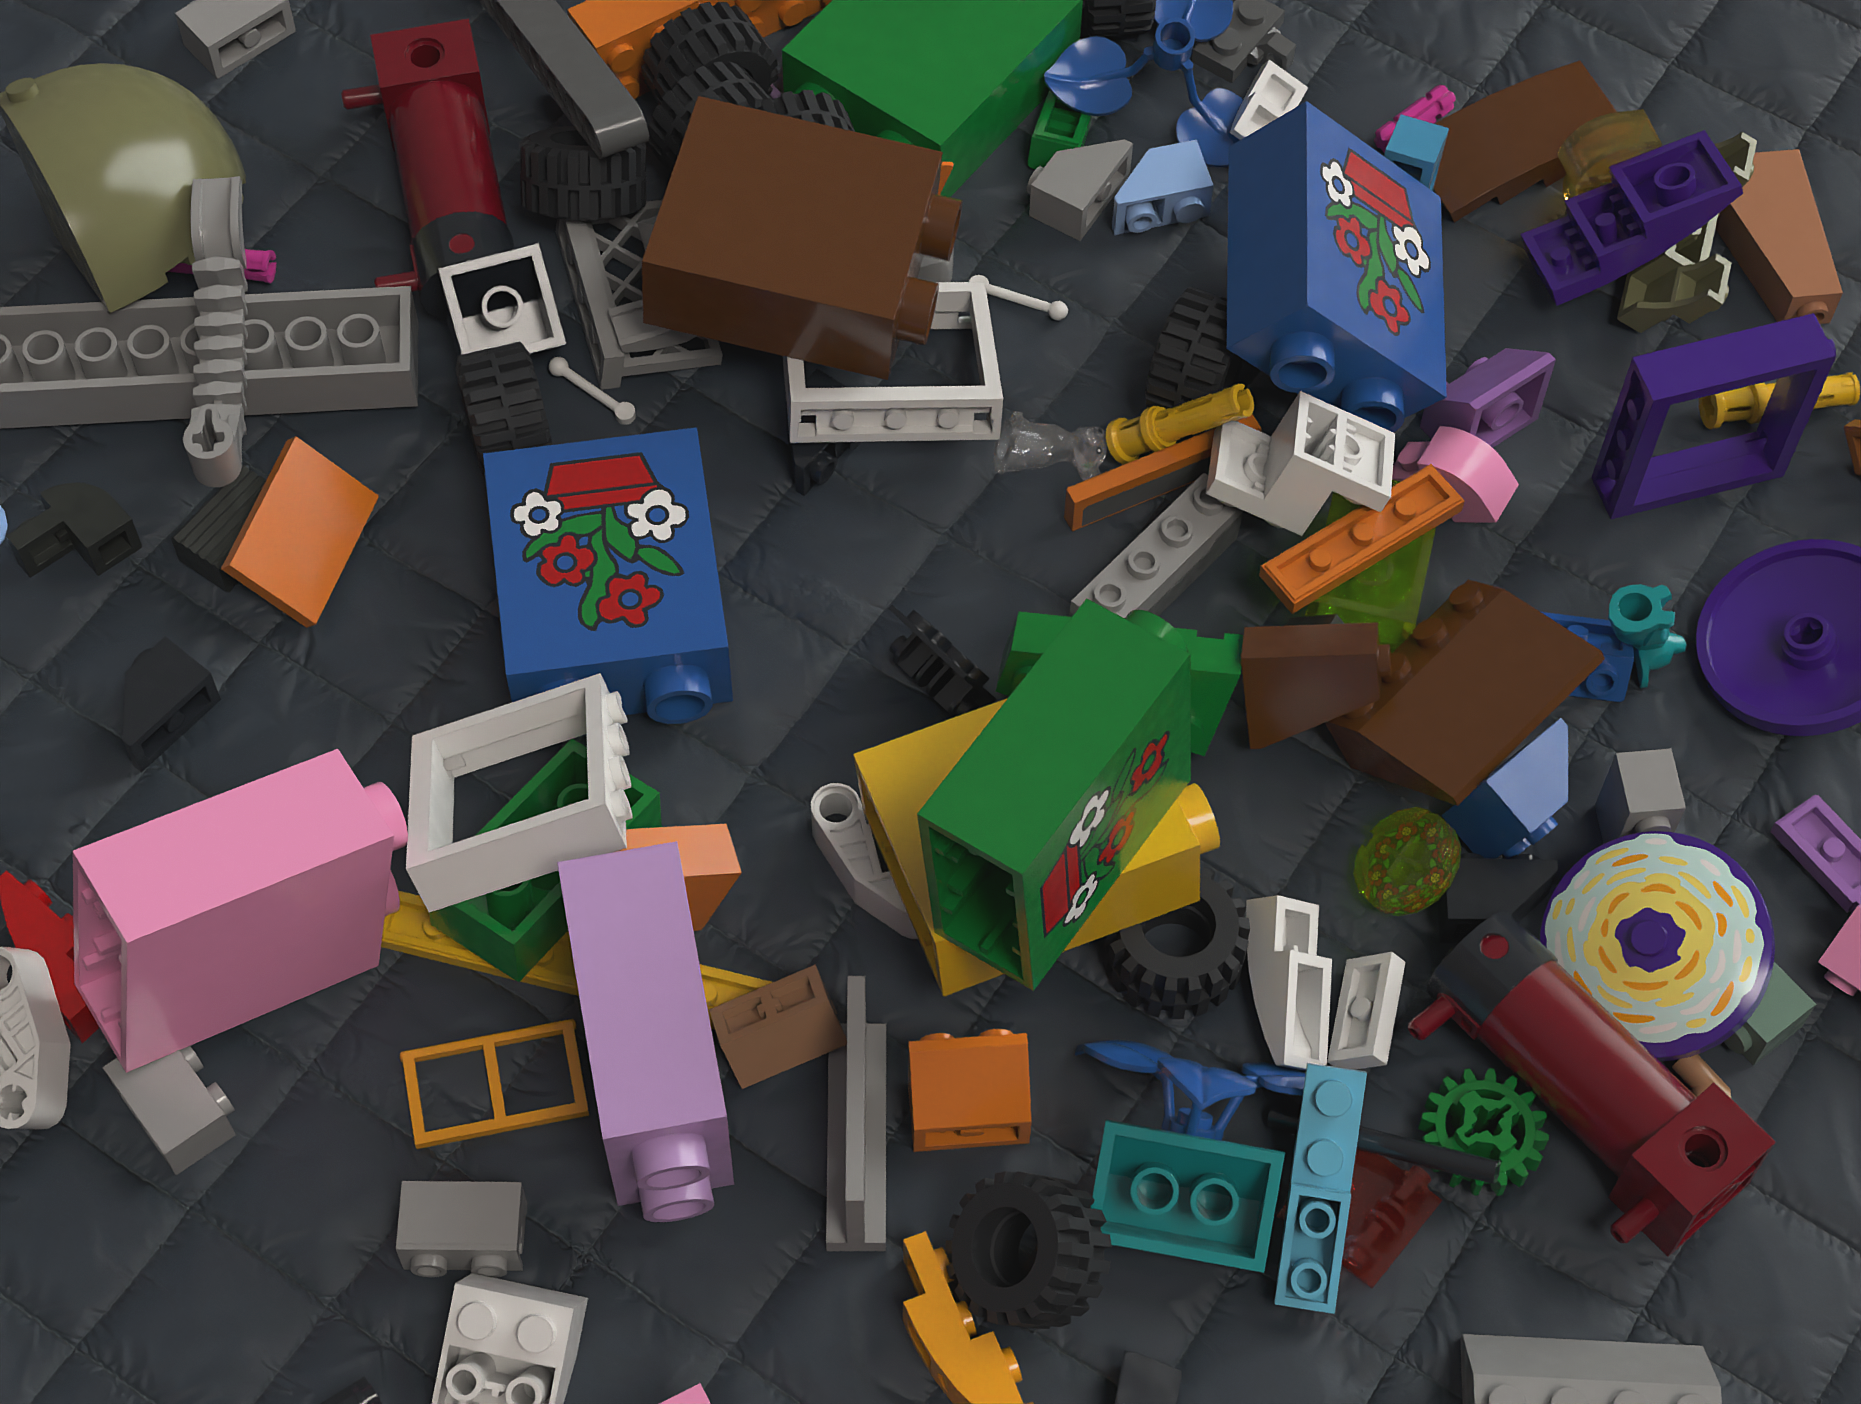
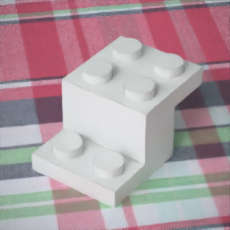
[1206,391,1395,536]

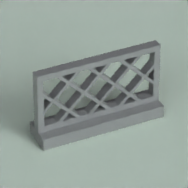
[555,200,723,390]
[826,976,886,1251]

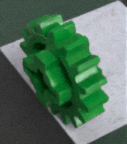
[1418,1068,1549,1196]

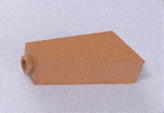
[1715,149,1843,325]

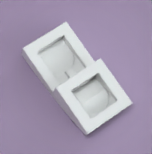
[1230,60,1308,140]

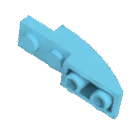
[1274,1063,1367,1314]

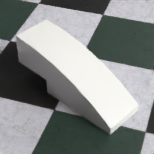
[1246,895,1332,1071]

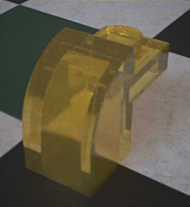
[1557,109,1662,200]

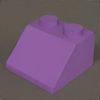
[1420,348,1556,448]

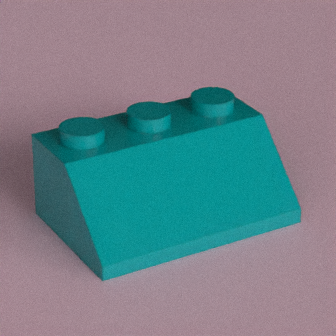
[1091,1120,1285,1273]

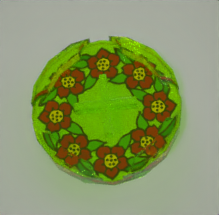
[1354,807,1461,916]

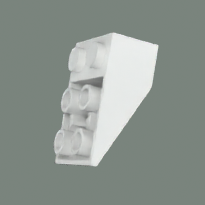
[431,1273,588,1404]

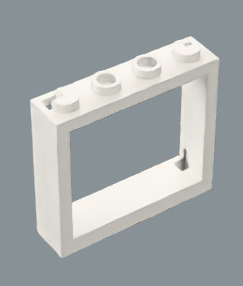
[783,282,1003,443]
[406,673,633,912]

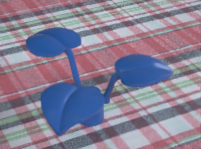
[1044,0,1243,167]
[1075,1040,1306,1141]

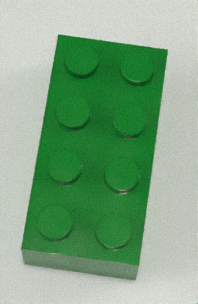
[429,739,662,982]

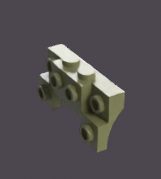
[1617,132,1757,333]

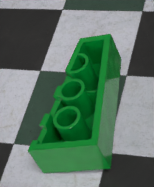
[995,611,1243,756]

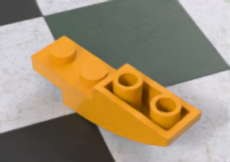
[903,1231,1034,1404]

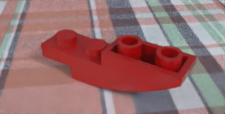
[0,870,100,1043]

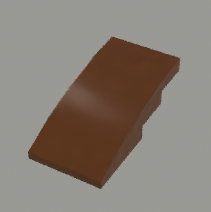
[1433,60,1632,223]

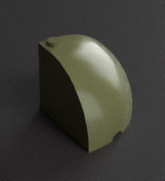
[0,63,246,313]

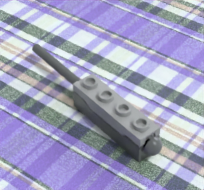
[1068,473,1244,618]

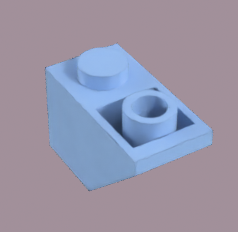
[1112,140,1214,235]

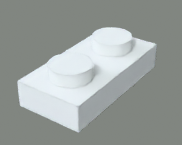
[1327,952,1405,1070]

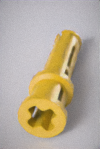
[1699,372,1860,429]
[1106,383,1254,464]

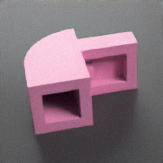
[1392,426,1519,523]

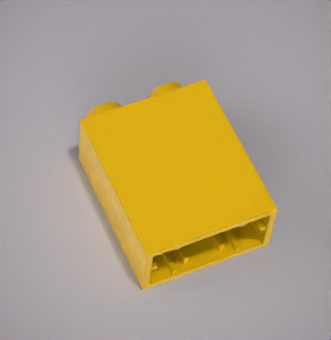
[853,698,1220,997]

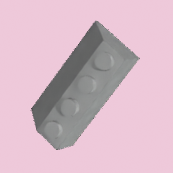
[1460,1334,1722,1404]

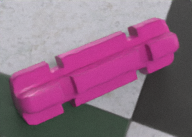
[1374,85,1456,153]

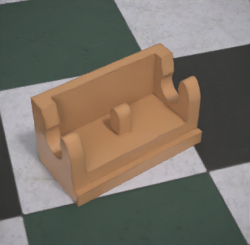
[709,964,847,1089]

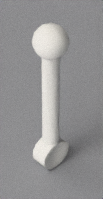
[969,275,1068,321]
[548,357,636,425]

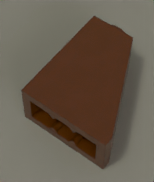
[1241,622,1391,749]

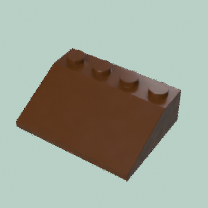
[1325,579,1605,806]

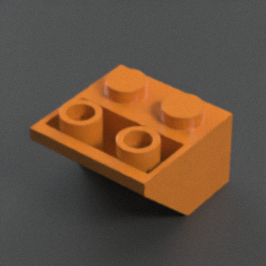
[908,1029,1032,1152]

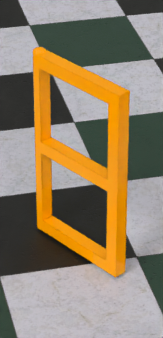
[399,1019,589,1149]

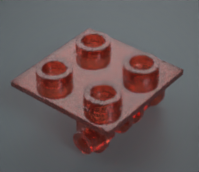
[1277,1149,1442,1289]

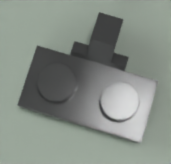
[1192,0,1296,83]

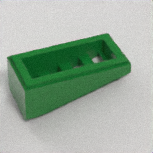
[1028,90,1093,169]

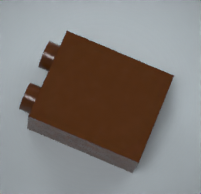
[642,96,963,380]

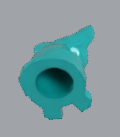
[1608,584,1687,688]

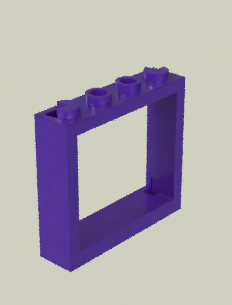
[1591,313,1836,519]

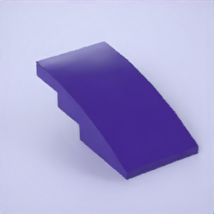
[1520,130,1743,306]

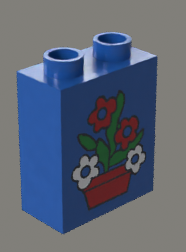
[1227,101,1447,432]
[483,427,733,736]

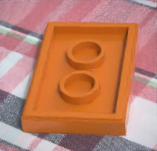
[221,436,379,628]

